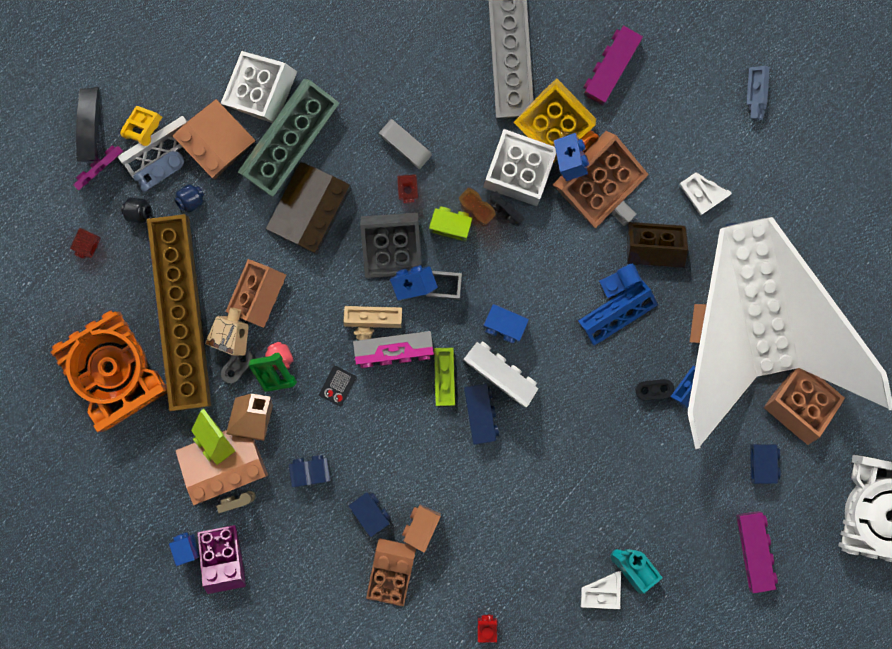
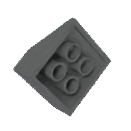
[360,213,422,278]

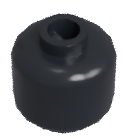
[121,197,152,223]

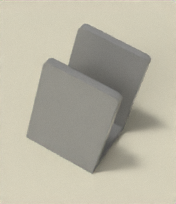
[426,271,462,300]

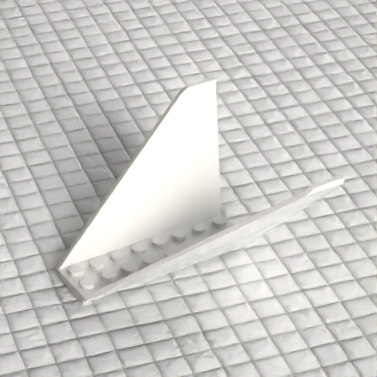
[688,217,892,449]

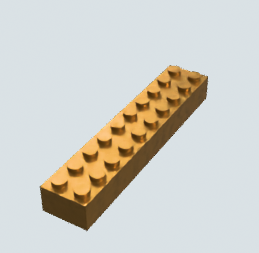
[147,214,212,411]

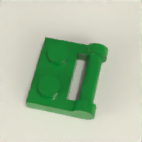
[248,353,297,392]

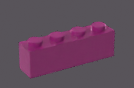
[583,25,643,106]
[736,511,778,593]

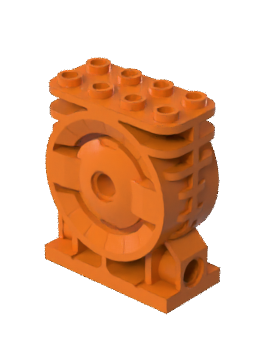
[50,310,167,432]

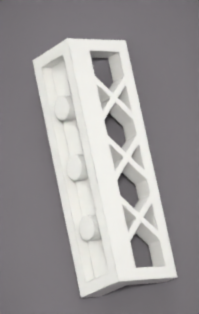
[118,116,187,178]

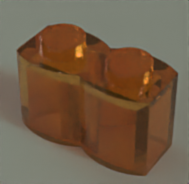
[459,188,496,226]

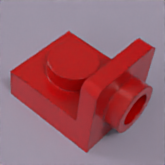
[478,615,497,642]

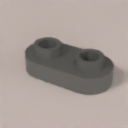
[221,350,253,383]

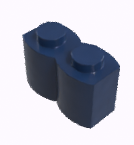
[289,455,331,487]

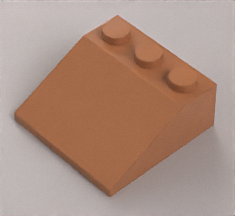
[172,99,256,180]
[764,368,845,445]

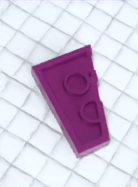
[73,145,124,191]

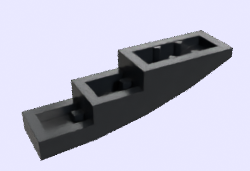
[76,87,101,162]

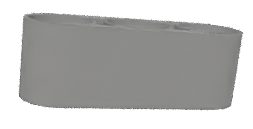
[378,119,432,169]

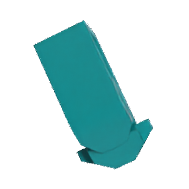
[611,549,663,594]

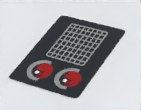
[319,365,356,407]

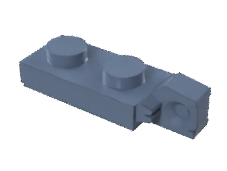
[747,66,770,121]

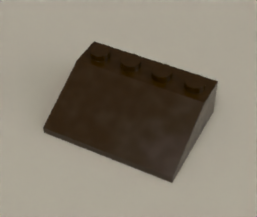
[266,161,351,255]

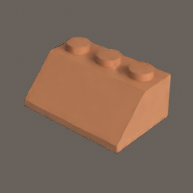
[225,259,286,328]

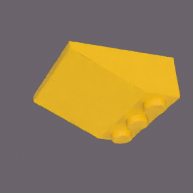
[514,79,596,163]

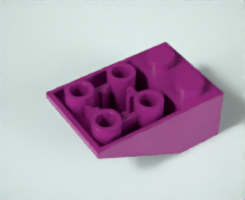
[197,525,246,594]

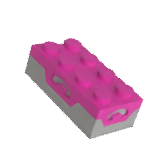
[353,331,434,368]

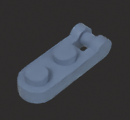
[132,151,184,192]

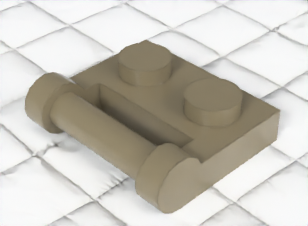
[216,491,256,513]

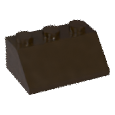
[626,222,688,268]

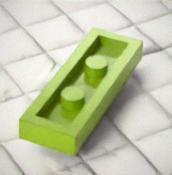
[434,348,455,406]

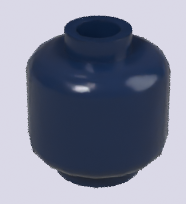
[174,184,204,212]

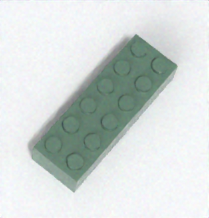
[238,79,339,197]

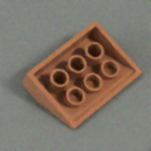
[553,131,649,228]
[175,430,268,505]

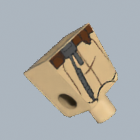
[205,307,249,356]

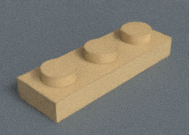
[344,306,402,328]

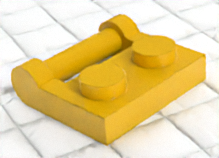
[120,106,163,146]

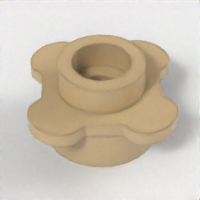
[354,327,374,340]

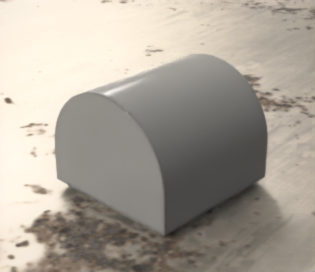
[612,201,636,226]

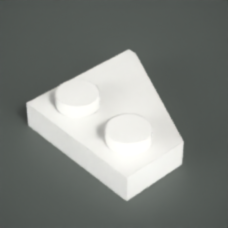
[679,173,732,215]
[581,571,621,609]

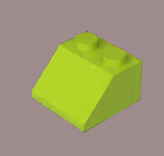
[429,206,472,242]
[191,409,236,465]

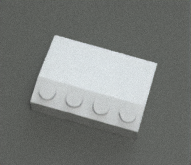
[463,341,538,407]

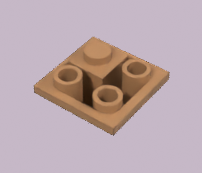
[226,394,273,441]

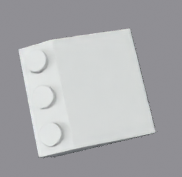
[221,51,297,123]
[483,129,556,206]

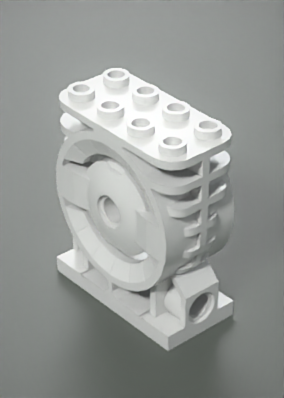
[838,455,892,562]

